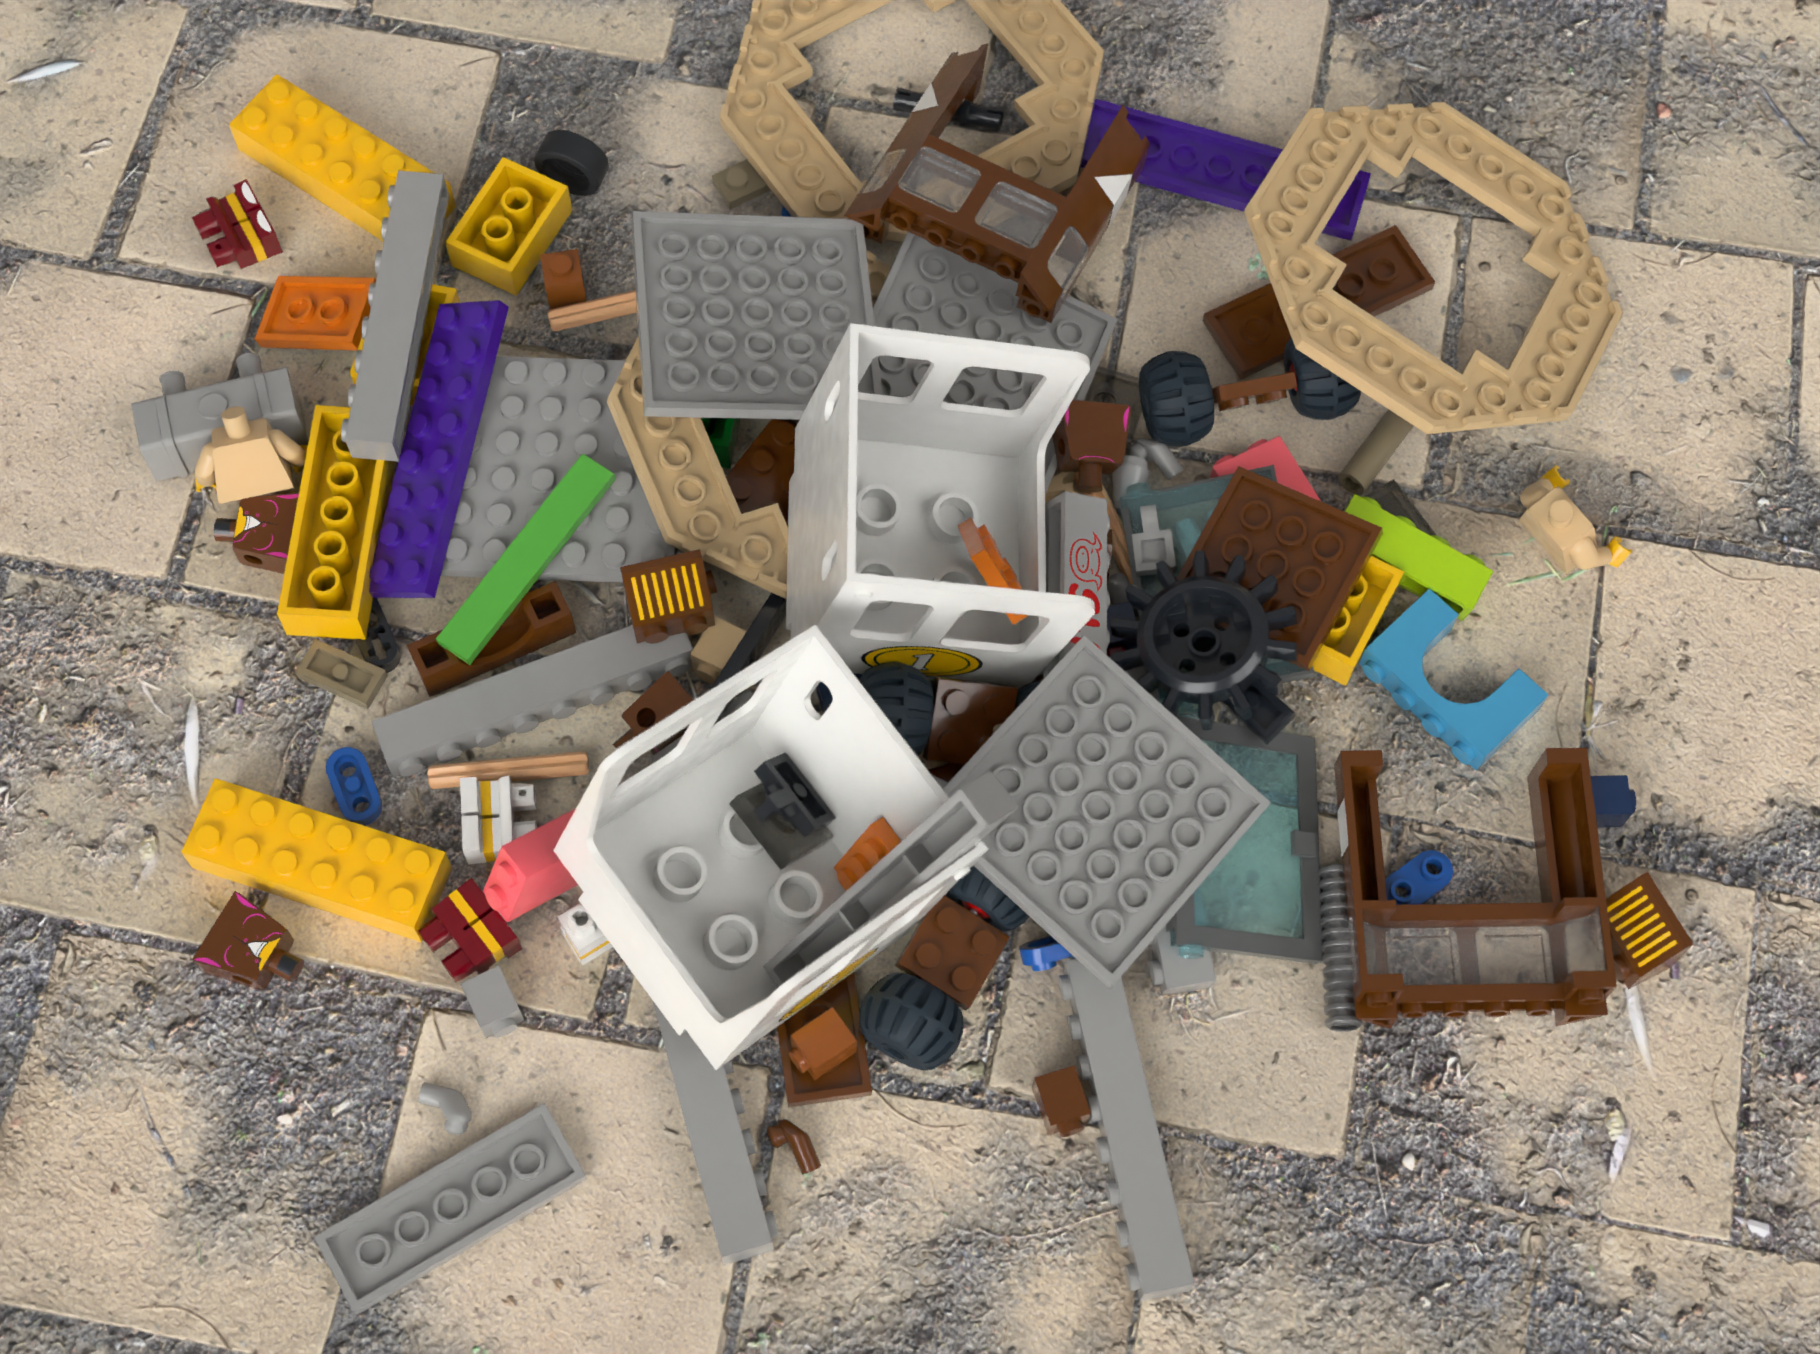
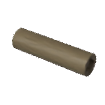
[1338,409,1414,495]

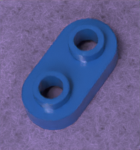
[326,747,383,826]
[1385,850,1453,905]
[1019,936,1076,971]

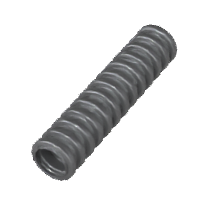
[1318,864,1363,1032]

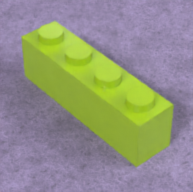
[1344,494,1493,621]

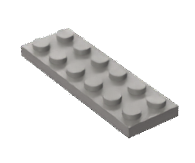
[314,1103,587,1315]

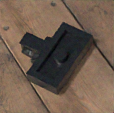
[753,752,836,838]

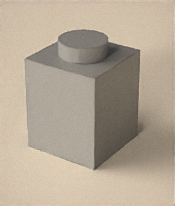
[460,965,524,1038]

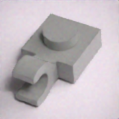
[1132,504,1177,577]

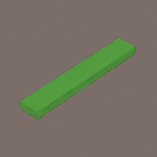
[436,453,616,665]

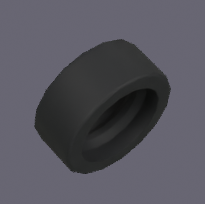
[534,130,609,196]

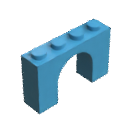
[1359,588,1549,771]

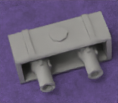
[131,353,309,481]

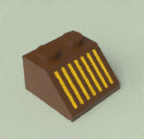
[620,549,715,644]
[1586,872,1693,989]

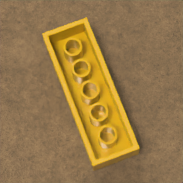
[229,74,456,242]
[277,405,396,640]
[181,778,452,942]

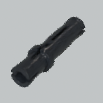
[893,87,1004,132]

